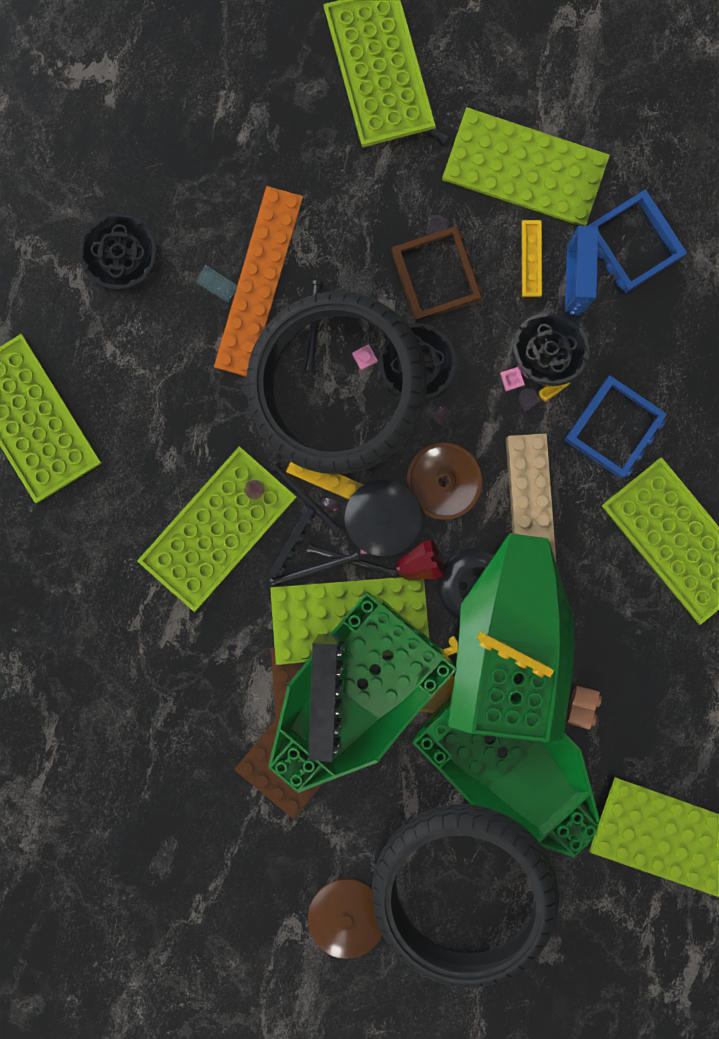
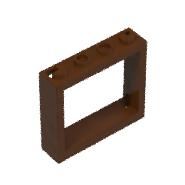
[391,226,483,323]

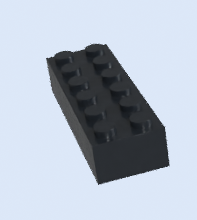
[308,633,345,762]

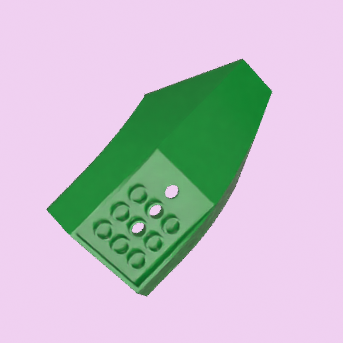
[447,533,574,742]
[268,592,456,793]
[412,678,600,857]

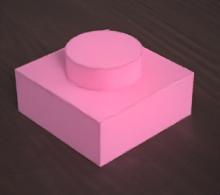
[352,344,378,371]
[500,367,525,391]

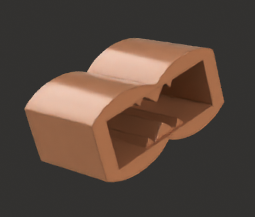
[566,685,602,730]

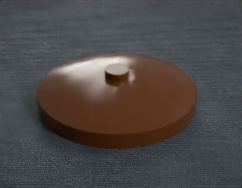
[407,442,483,520]
[308,878,382,959]

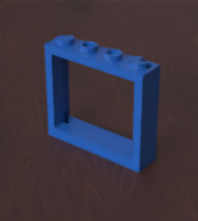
[588,189,687,293]
[565,226,598,316]
[564,375,667,479]

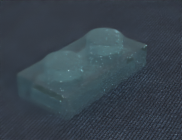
[196,265,238,302]

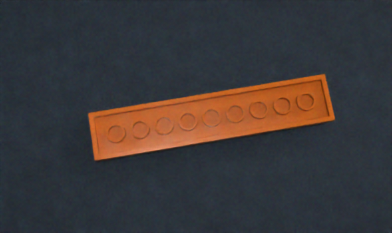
[214,186,303,377]

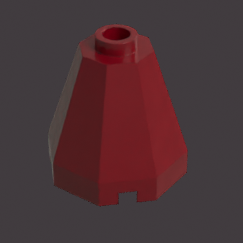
[396,539,444,579]

